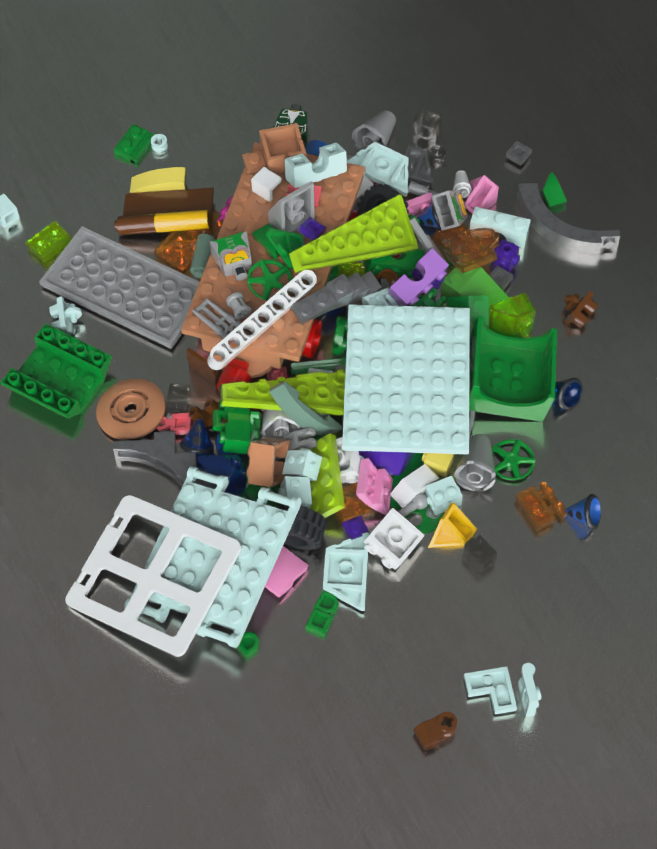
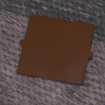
[186,348,218,386]

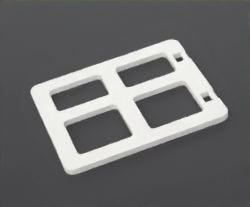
[65,495,242,657]

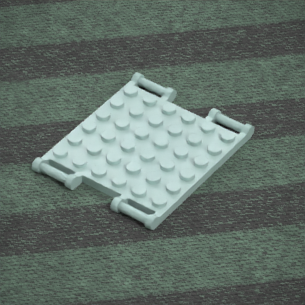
[125,466,301,648]

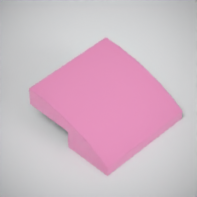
[356,458,393,515]
[265,546,308,597]

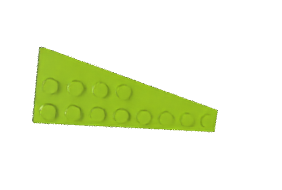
[289,195,419,273]
[221,369,346,416]

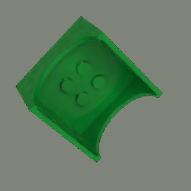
[469,316,557,422]

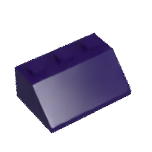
[359,451,415,476]

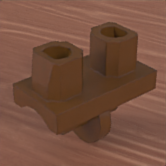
[563,291,598,328]
[189,398,224,429]

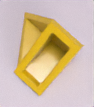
[428,503,477,548]

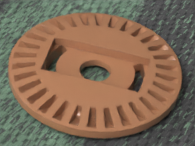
[96,378,166,440]

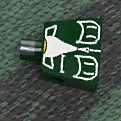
[273,104,307,145]

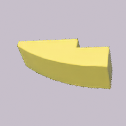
[130,167,187,193]

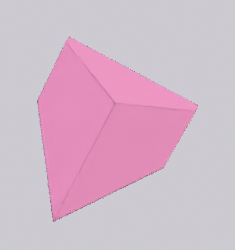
[464,175,499,214]

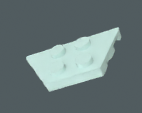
[346,142,408,197]
[323,532,369,611]

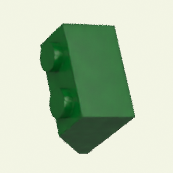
[447,296,489,335]

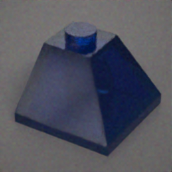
[197,455,247,488]

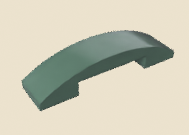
[270,381,343,436]

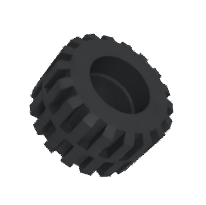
[357,184,409,216]
[277,505,327,550]

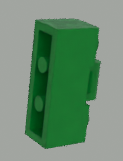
[213,398,251,454]

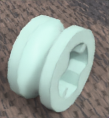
[151,134,168,153]

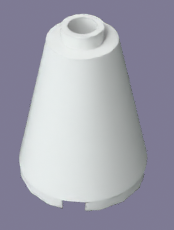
[260,409,301,438]

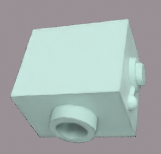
[282,448,322,481]
[278,476,312,508]
[425,476,462,516]

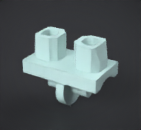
[49,296,82,335]

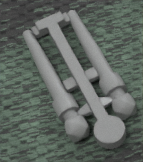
[192,298,241,339]

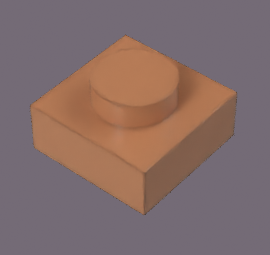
[242,150,266,174]

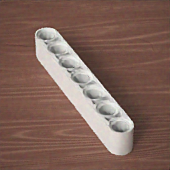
[207,270,317,370]

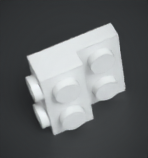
[336,437,364,483]
[363,508,425,570]

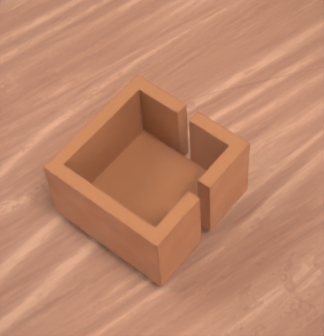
[259,123,306,174]
[247,437,290,487]

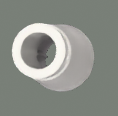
[453,171,472,198]

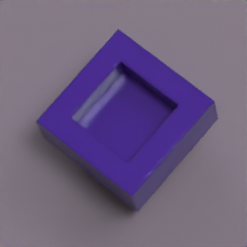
[298,217,326,241]
[342,515,370,540]

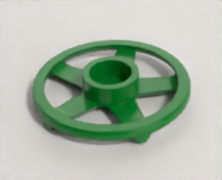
[247,259,292,301]
[492,439,535,481]

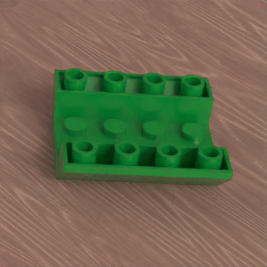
[0,323,112,418]

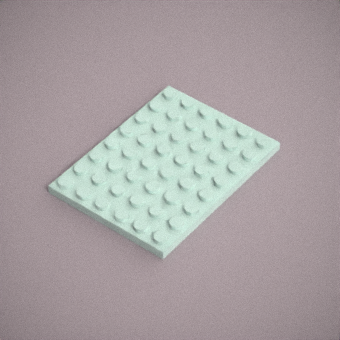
[342,304,470,454]

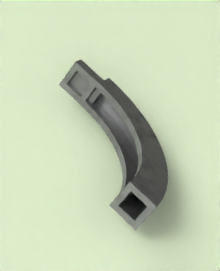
[517,183,620,254]

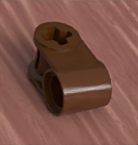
[413,712,457,750]

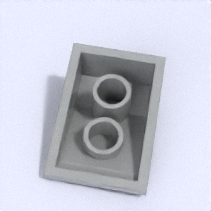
[268,181,315,233]

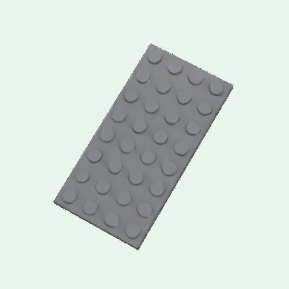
[39,226,199,349]

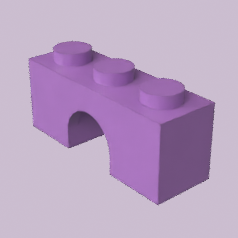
[388,248,449,306]

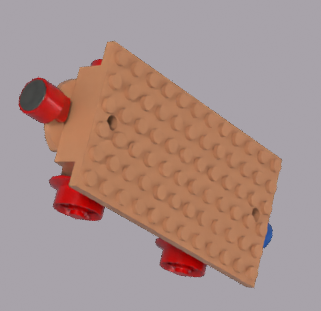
[181,140,366,393]

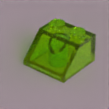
[489,292,536,338]

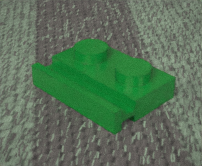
[113,124,155,163]

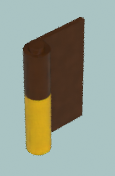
[114,187,214,235]

